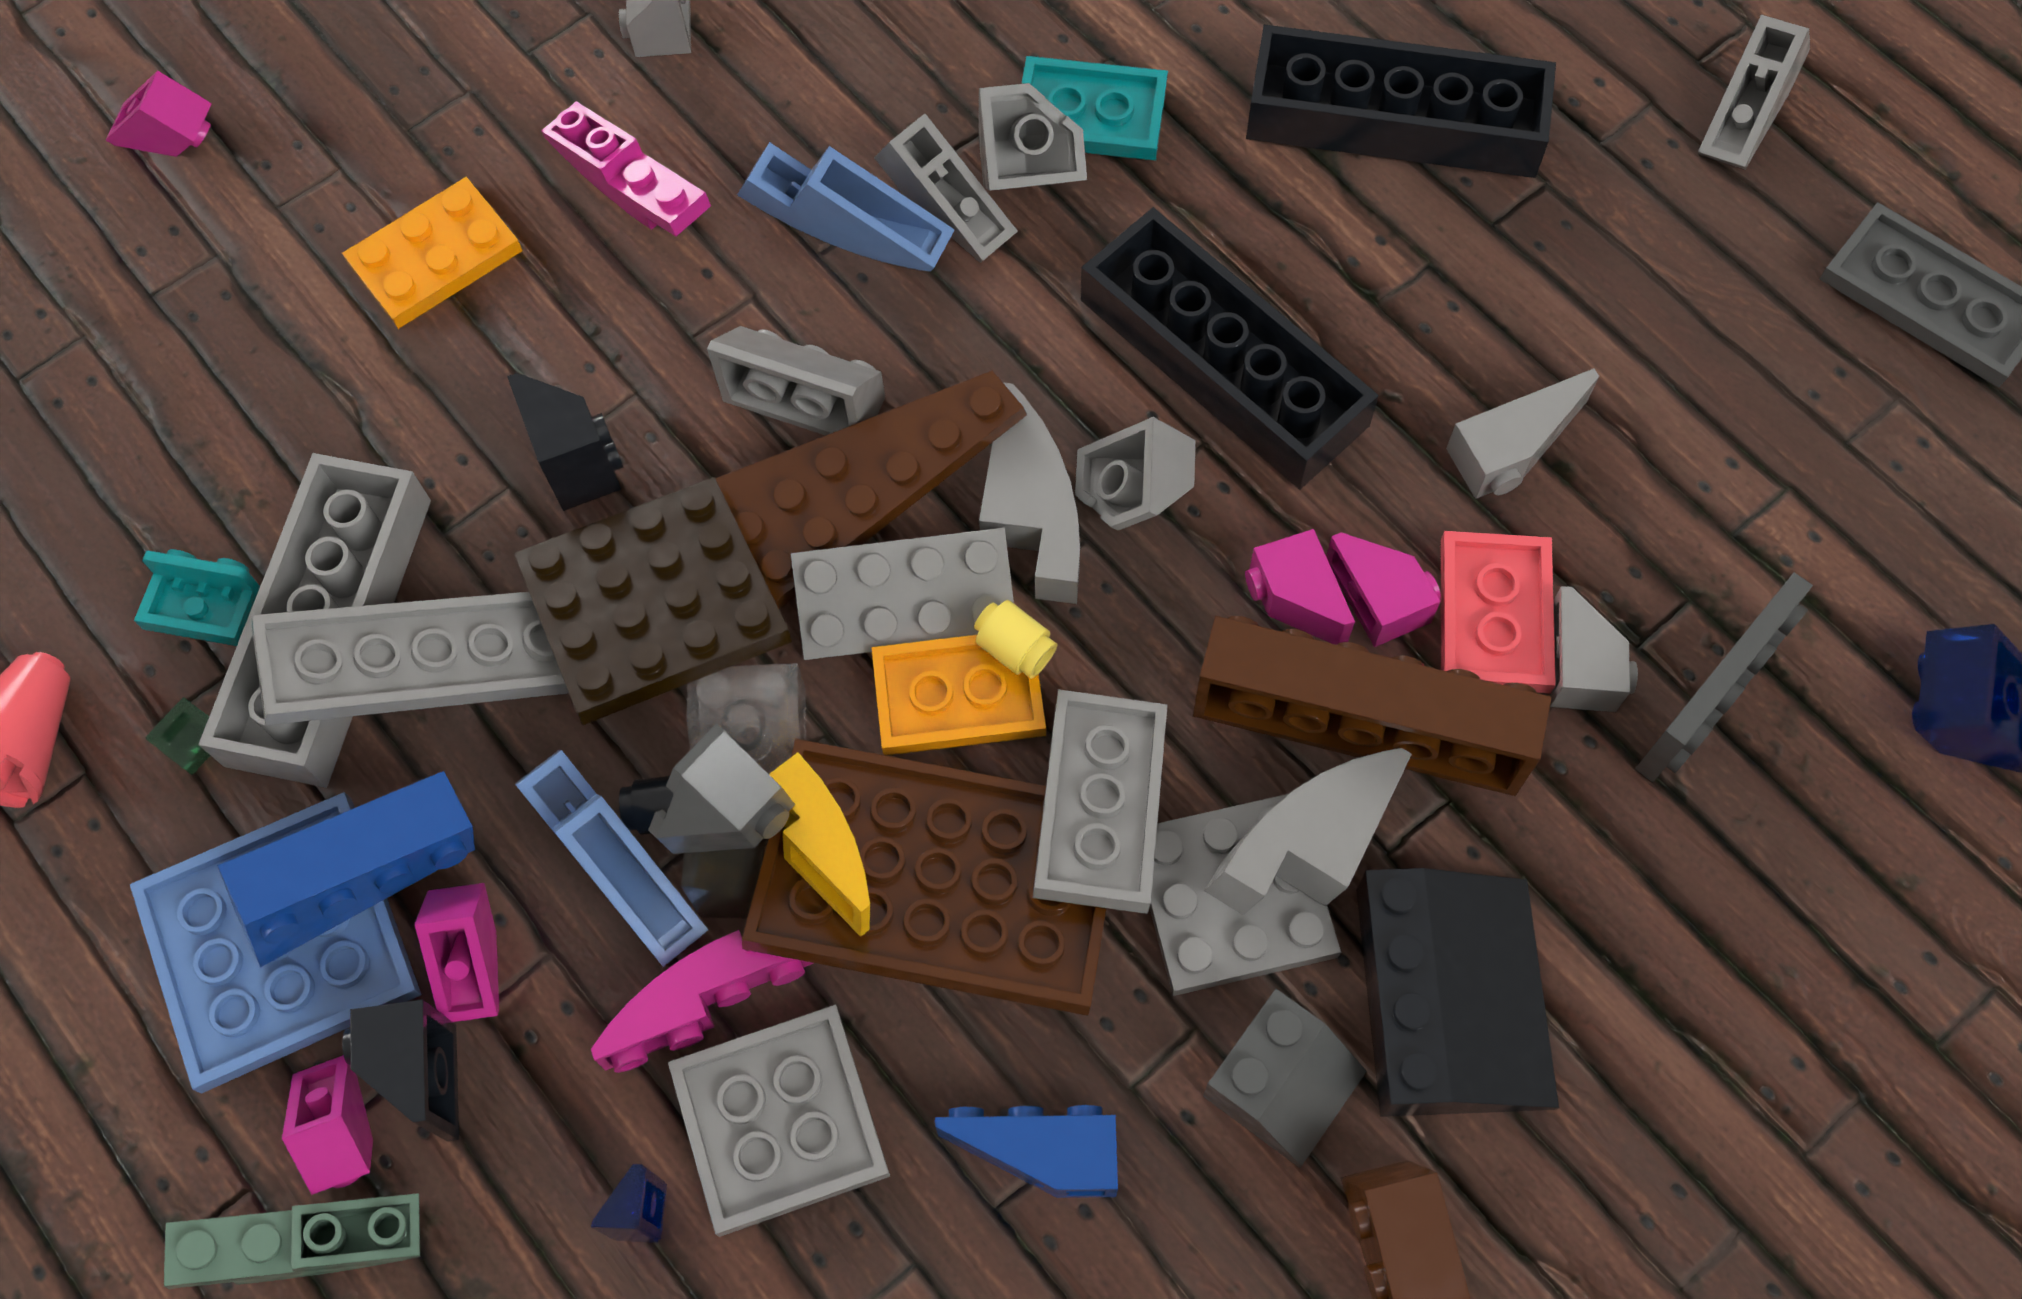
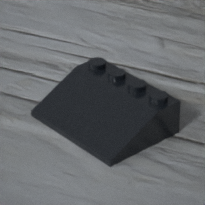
[1356,868,1559,1117]

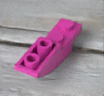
[541,101,711,237]
[591,930,814,1073]

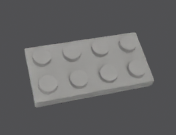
[791,527,1014,660]
[1032,689,1167,914]

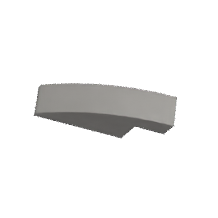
[979,383,1080,604]
[1204,748,1412,915]

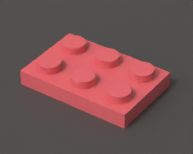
[1441,531,1556,694]

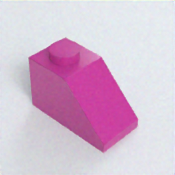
[106,70,212,157]
[1245,529,1355,645]
[1326,532,1441,647]
[415,883,499,1022]
[282,1055,373,1195]

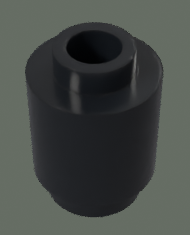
[619,776,674,835]

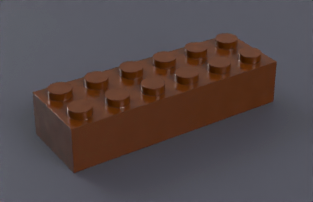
[1193,616,1552,796]

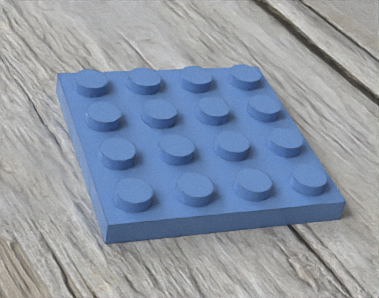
[130,792,422,1094]

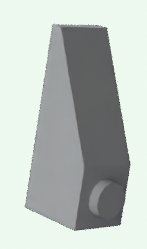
[1698,15,1810,170]
[874,113,1018,263]
[1446,368,1599,499]

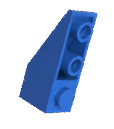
[935,1105,1118,1198]

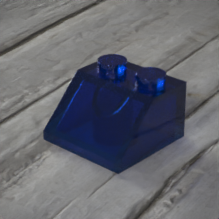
[1912,624,2022,773]

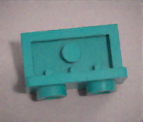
[134,549,260,646]

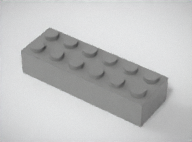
[198,453,431,788]

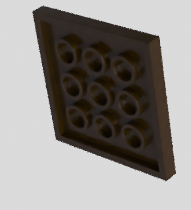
[514,477,792,726]

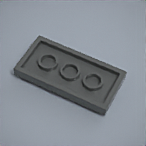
[1819,202,2022,388]
[1635,572,1813,783]

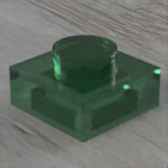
[145,697,210,775]

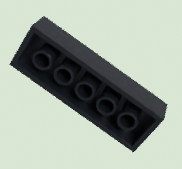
[1246,24,1556,178]
[1081,207,1379,490]

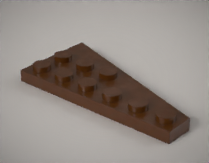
[715,370,1027,609]

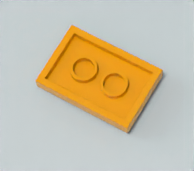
[342,176,523,329]
[871,635,1046,756]

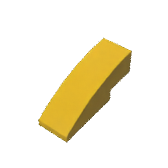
[769,752,870,937]

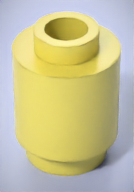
[974,600,1058,679]

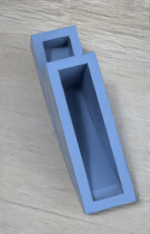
[737,142,955,272]
[515,750,708,967]

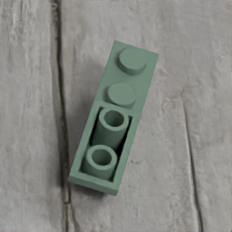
[164,1193,420,1289]

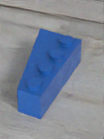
[217,771,475,968]

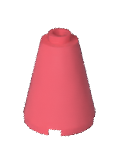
[0,652,71,808]

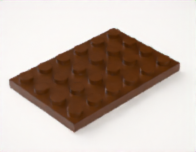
[742,739,1107,1016]

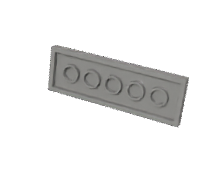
[252,592,569,725]

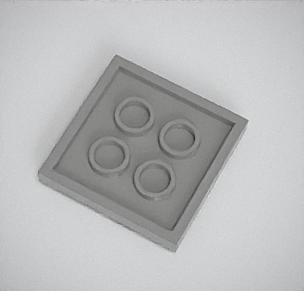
[1149,794,1341,996]
[668,1005,890,1237]

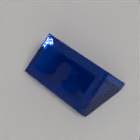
[591,1164,667,1243]

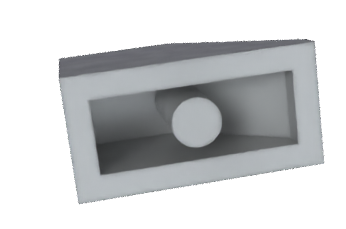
[1550,586,1638,712]

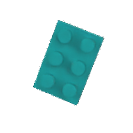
[1021,56,1168,161]

